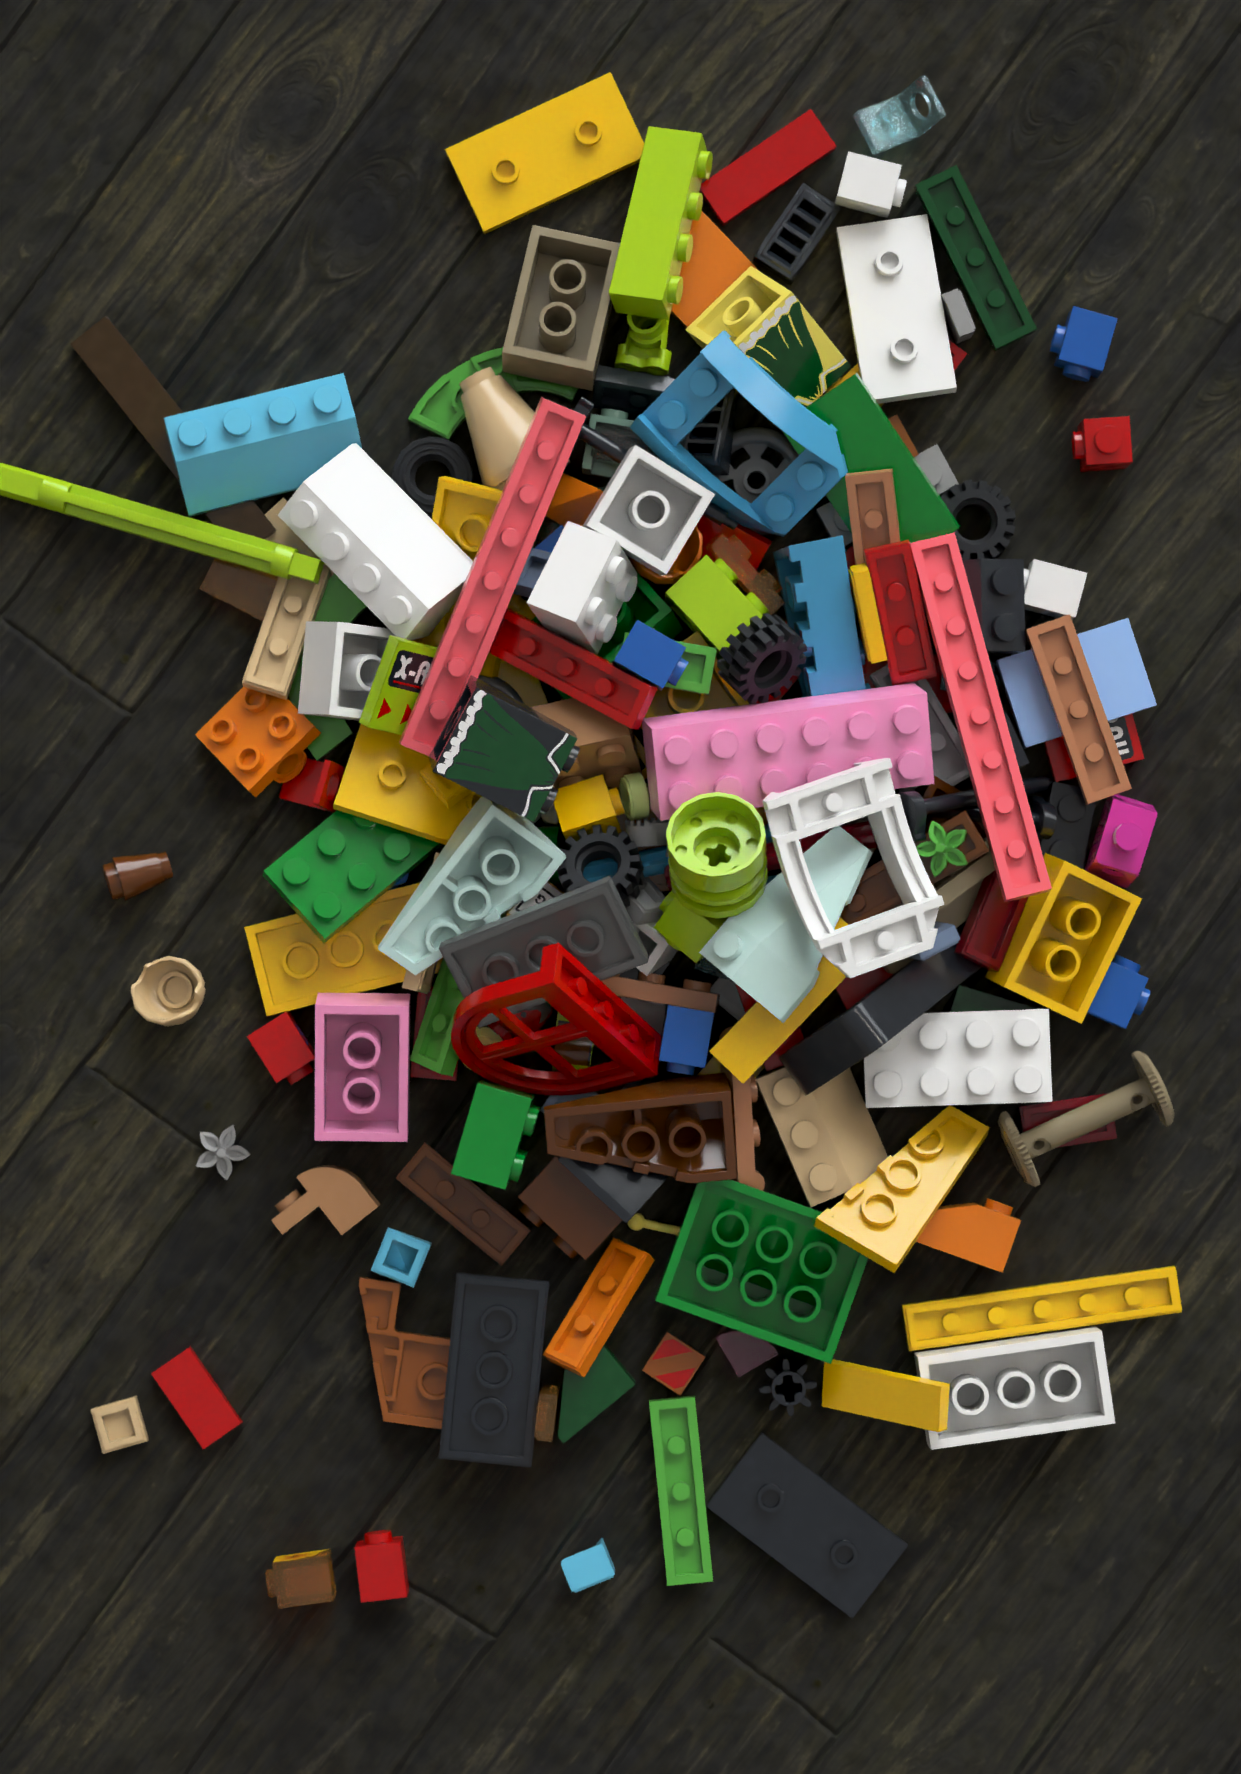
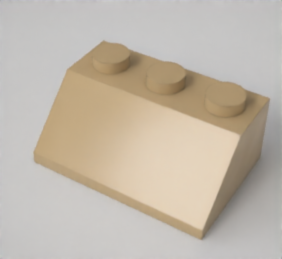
[755,1066,888,1207]

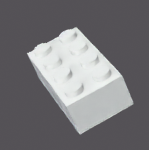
[864,1009,1052,1108]
[914,1326,1115,1450]

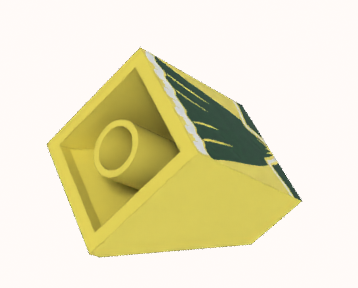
[685,266,851,407]

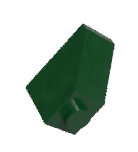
[558,1344,635,1443]

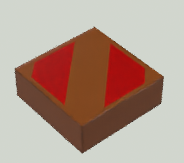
[642,1331,705,1396]

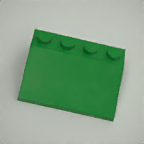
[655,1179,868,1364]

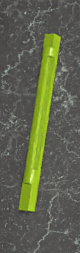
[0,463,324,584]

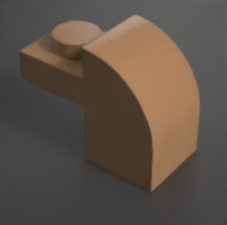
[271,1165,381,1235]

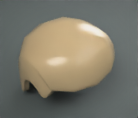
[130,956,206,1027]

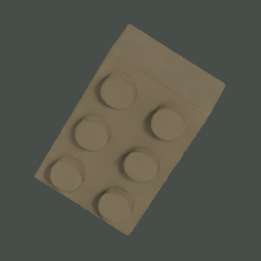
[502,225,620,391]

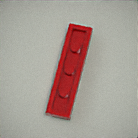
[489,608,658,730]

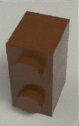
[518,1156,622,1260]

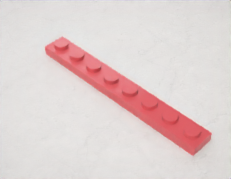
[399,397,586,756]
[910,532,1052,903]

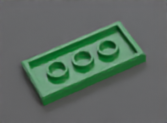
[783,373,960,543]

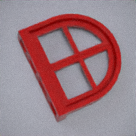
[451,943,661,1096]

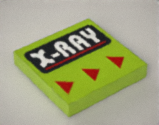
[359,635,438,735]

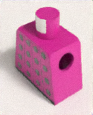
[1084,794,1157,888]

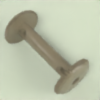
[998,1051,1175,1187]

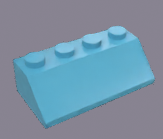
[164,373,362,517]

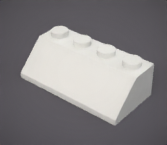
[278,443,473,640]

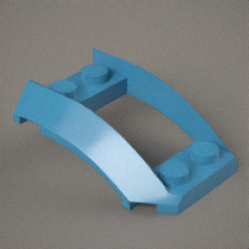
[630,330,848,537]

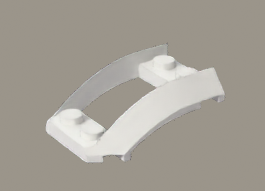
[762,758,944,978]

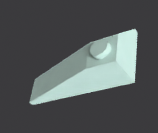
[378,796,566,976]
[699,826,872,1023]

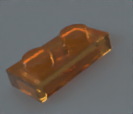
[704,534,785,615]

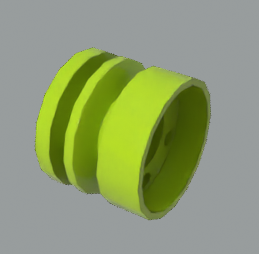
[666,792,768,919]

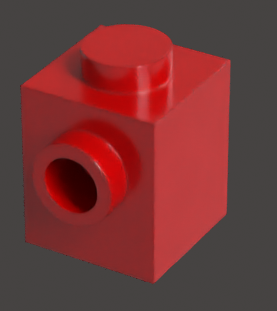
[1072,416,1133,472]

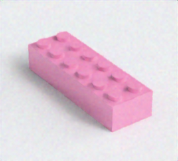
[642,683,934,821]

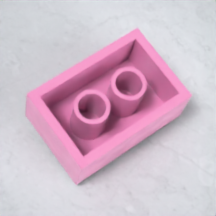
[314,992,410,1142]

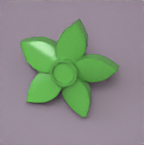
[916,821,968,878]

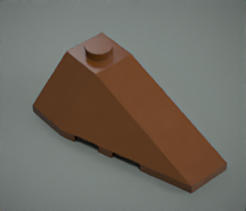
[543,1073,737,1183]

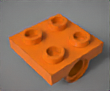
[195,687,321,797]

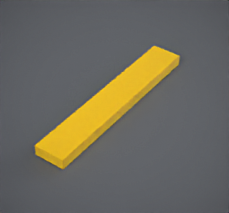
[902,1266,1182,1351]

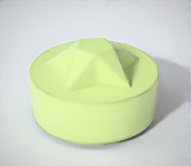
[619,772,650,821]

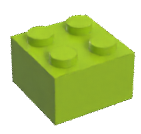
[664,555,769,660]

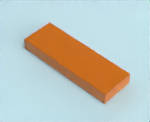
[543,1238,655,1377]

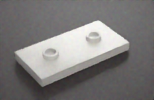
[836,214,957,404]

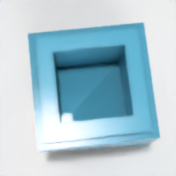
[371,1227,432,1288]
[561,1538,615,1593]

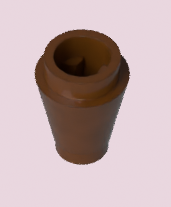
[102,851,173,901]

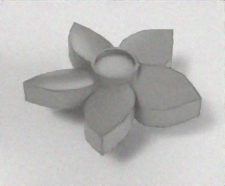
[196,1125,250,1180]

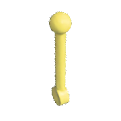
[627,1213,680,1235]

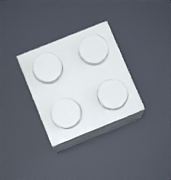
[583,445,715,576]
[527,521,637,654]
[298,621,413,721]

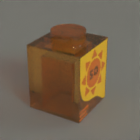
[266,1549,337,1609]

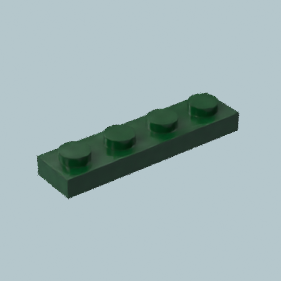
[914,165,1037,352]

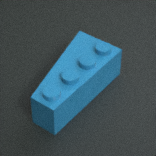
[773,535,871,697]

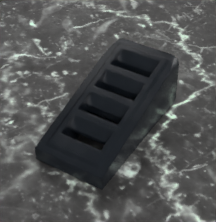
[753,183,841,285]
[680,388,738,475]

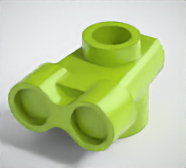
[614,314,672,376]

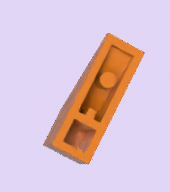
[916,1198,1021,1273]

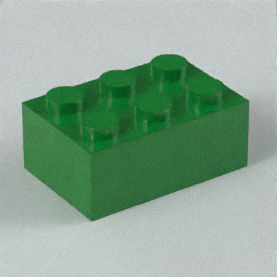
[451,1080,541,1190]

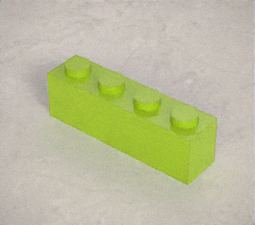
[609,126,713,320]

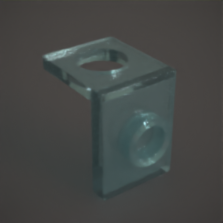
[853,75,946,155]

